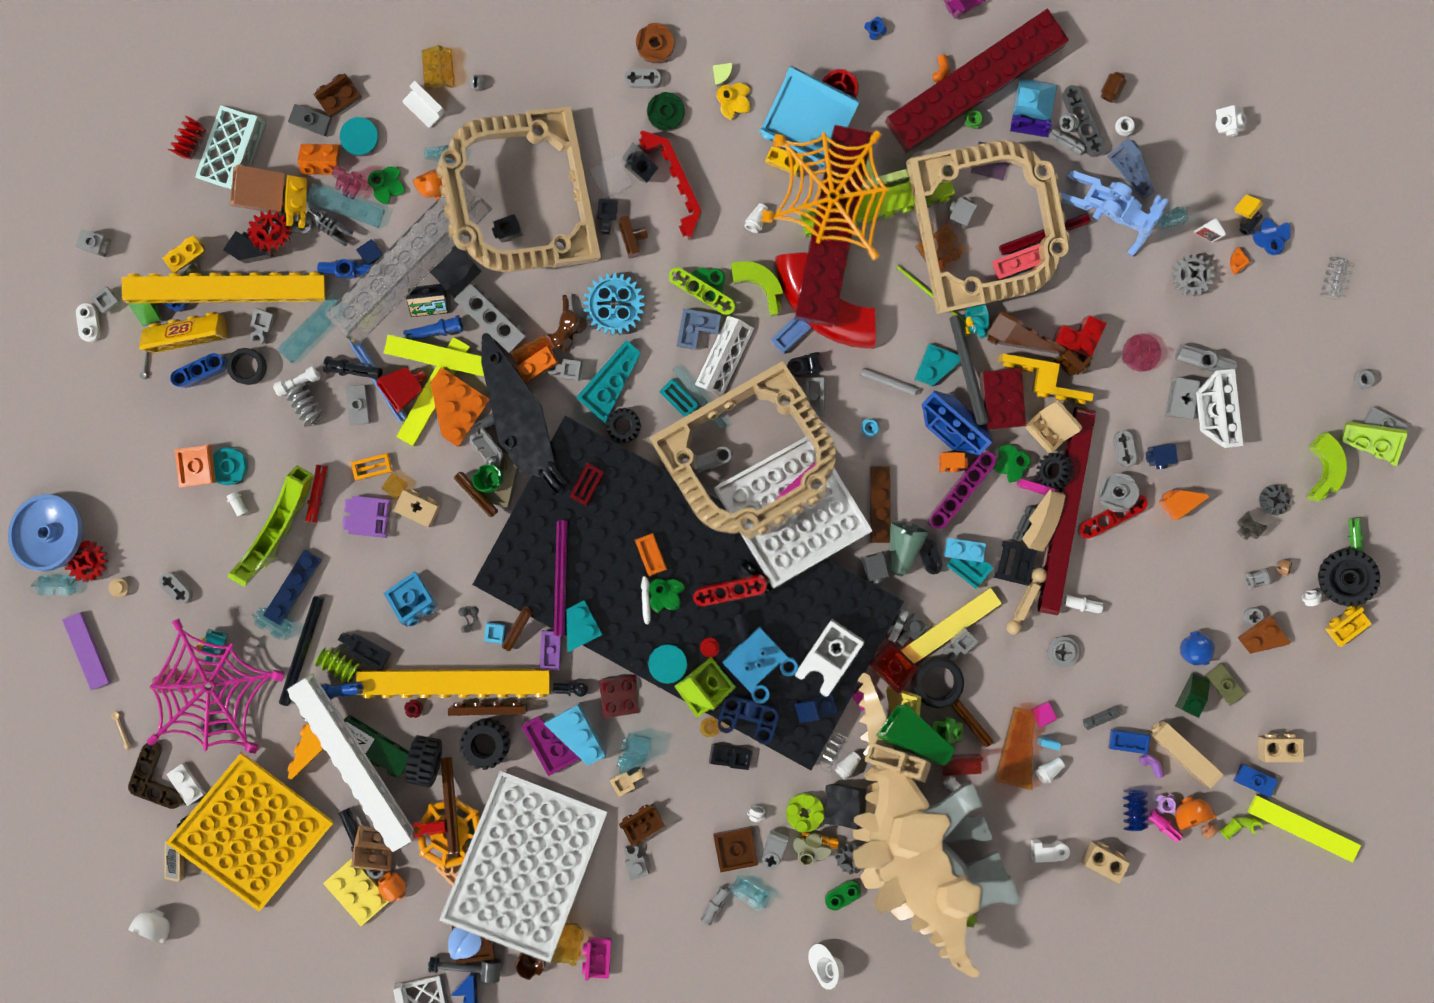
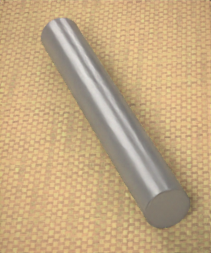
[861,368,917,395]

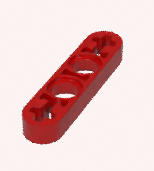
[1077,495,1148,539]
[693,575,768,606]

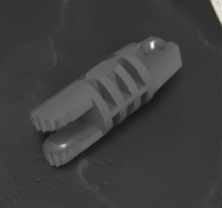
[306,208,353,246]

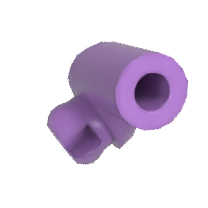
[1139,753,1165,778]

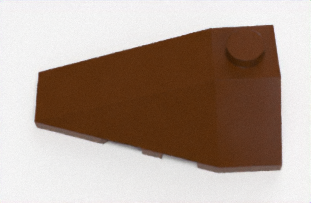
[986,311,1066,354]

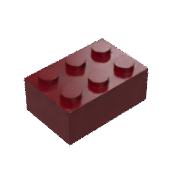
[979,368,1026,430]

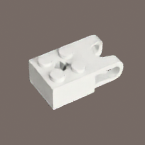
[795,619,864,697]

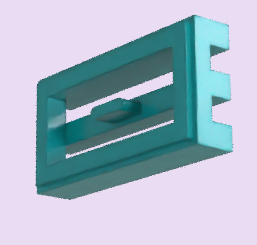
[659,378,699,417]

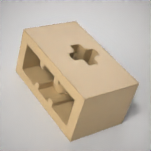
[393,488,441,527]

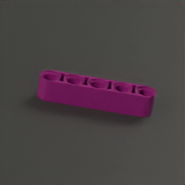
[928,452,996,529]

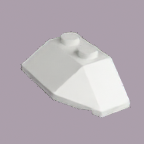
[1196,369,1243,448]

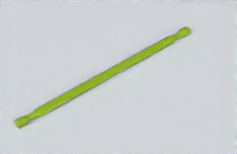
[896,265,967,326]

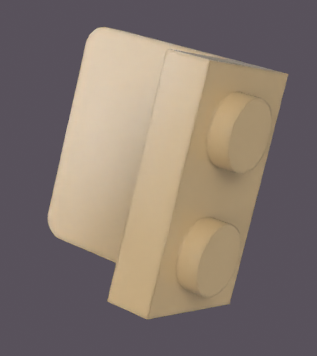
[1024,400,1082,453]

